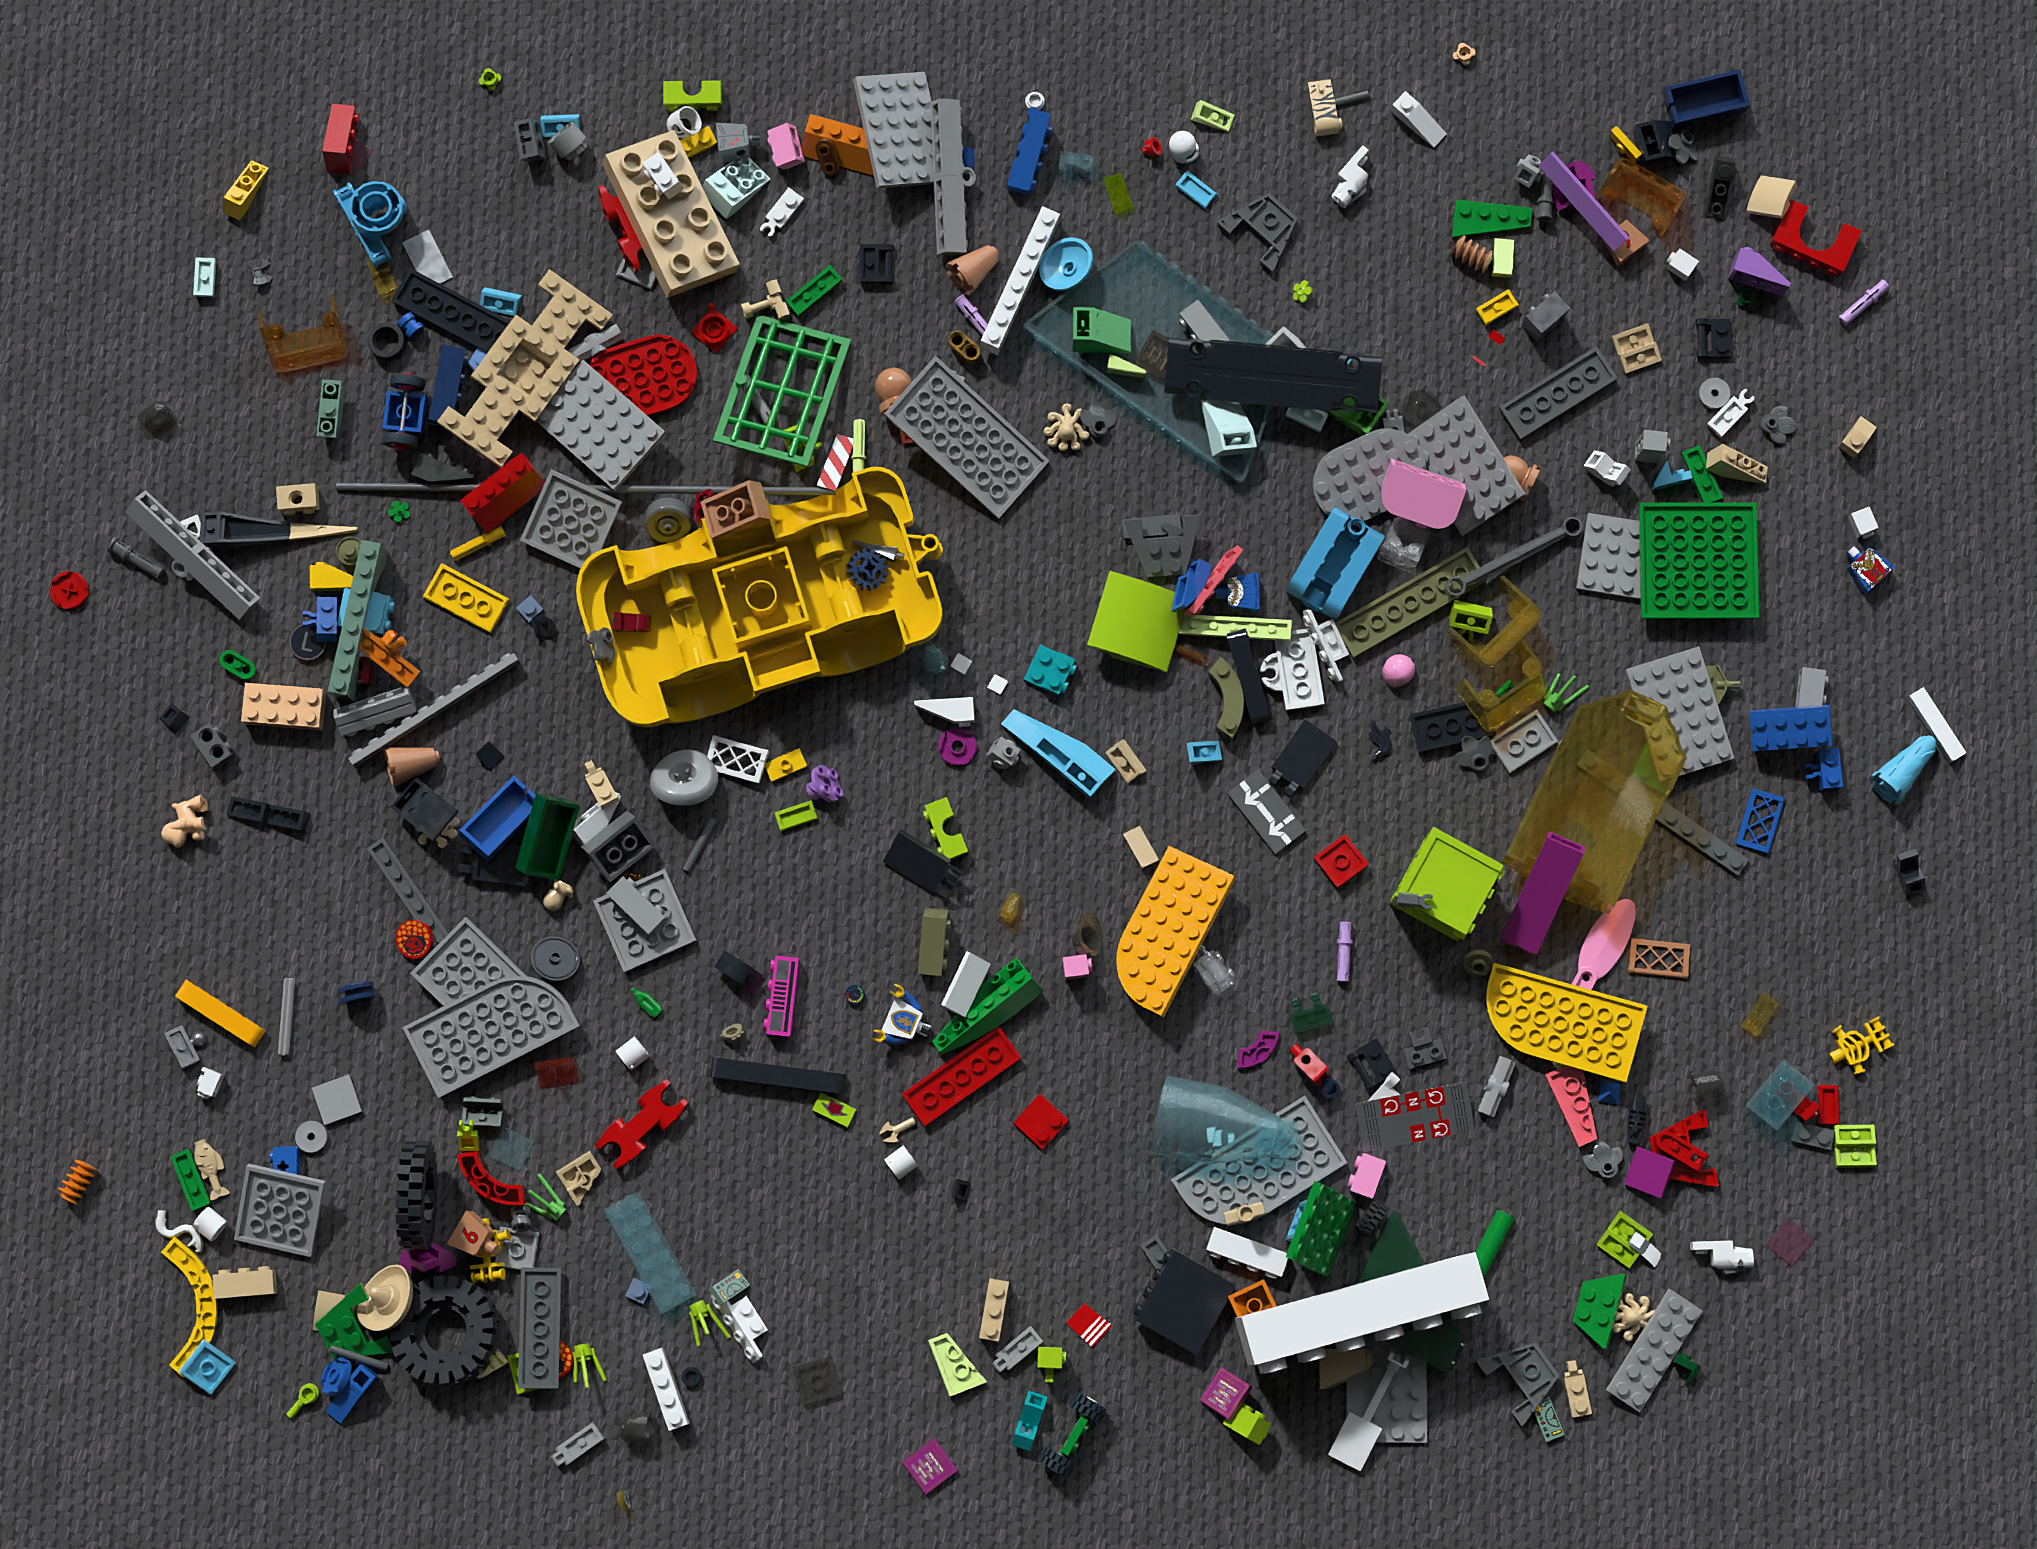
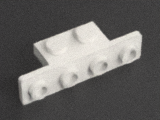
[1303,610,1349,682]
[711,1295,768,1363]

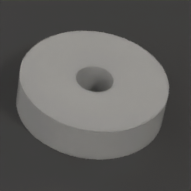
[1698,378,1730,409]
[295,1121,328,1153]

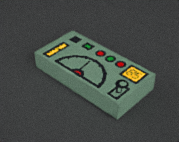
[709,1269,750,1305]
[1533,1397,1565,1442]

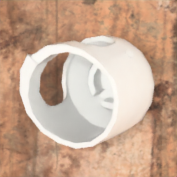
[667,106,702,138]
[1169,131,1200,163]

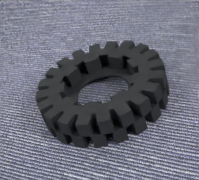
[395,1141,438,1250]
[390,1275,501,1387]

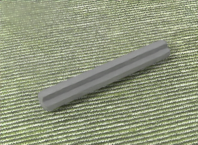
[278,978,295,1056]

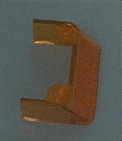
[1595,157,1686,237]
[258,294,348,373]

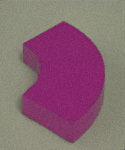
[1237,1031,1280,1069]

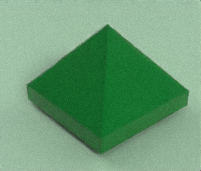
[1496,680,1518,705]

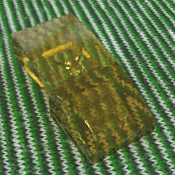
[367,260,398,299]
[1741,992,1780,1037]

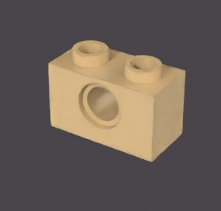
[276,483,320,515]

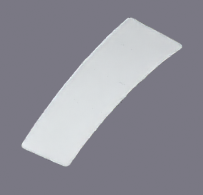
[951,653,1008,694]

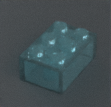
[1745,1059,1815,1131]

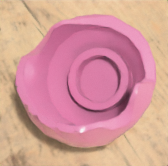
[1382,654,1415,688]

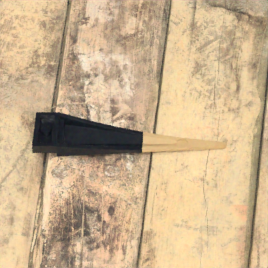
[199,511,358,549]

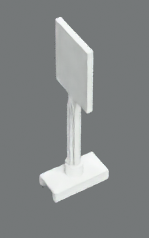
[1328,1345,1409,1471]

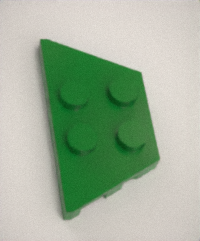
[1573,1273,1627,1350]

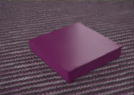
[1624,1147,1675,1198]

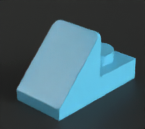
[1651,461,1692,491]
[1187,741,1222,765]

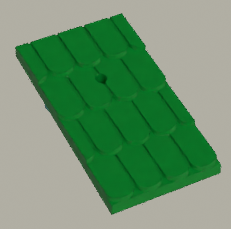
[1286,1181,1357,1278]

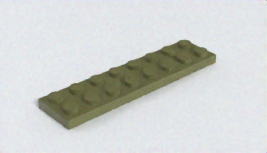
[1335,547,1487,658]

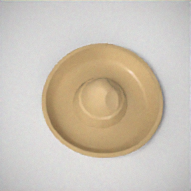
[357,1264,413,1331]

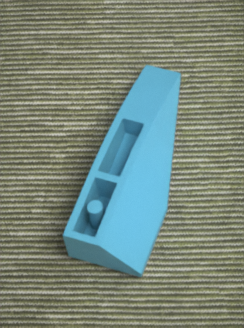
[1001,709,1116,799]

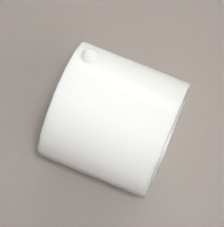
[616,1036,650,1071]
[884,1146,918,1180]
[192,1207,228,1242]

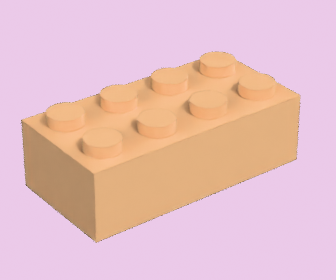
[241,683,327,730]

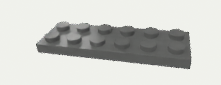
[1499,346,1617,440]
[518,1267,561,1389]

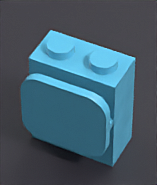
[337,588,395,636]

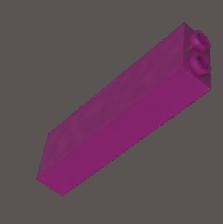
[1500,831,1586,955]

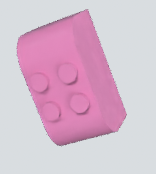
[1381,459,1466,529]

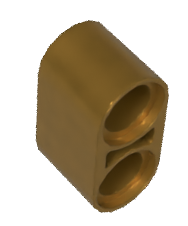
[949,331,981,364]

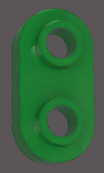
[219,650,257,680]

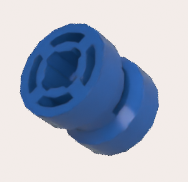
[397,312,424,340]

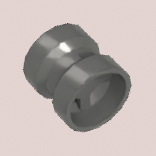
[510,1205,532,1232]

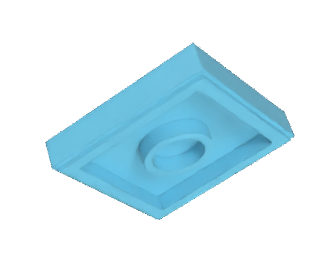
[179,1339,236,1395]

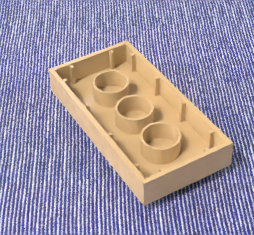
[602,130,739,298]

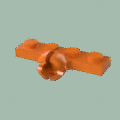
[360,627,420,687]

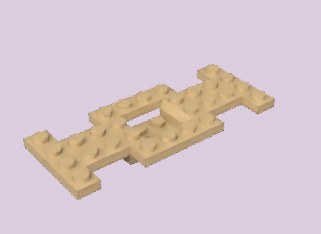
[437,269,613,468]

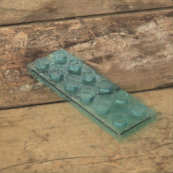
[603,1191,697,1315]

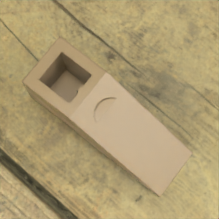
[1706,444,1768,484]

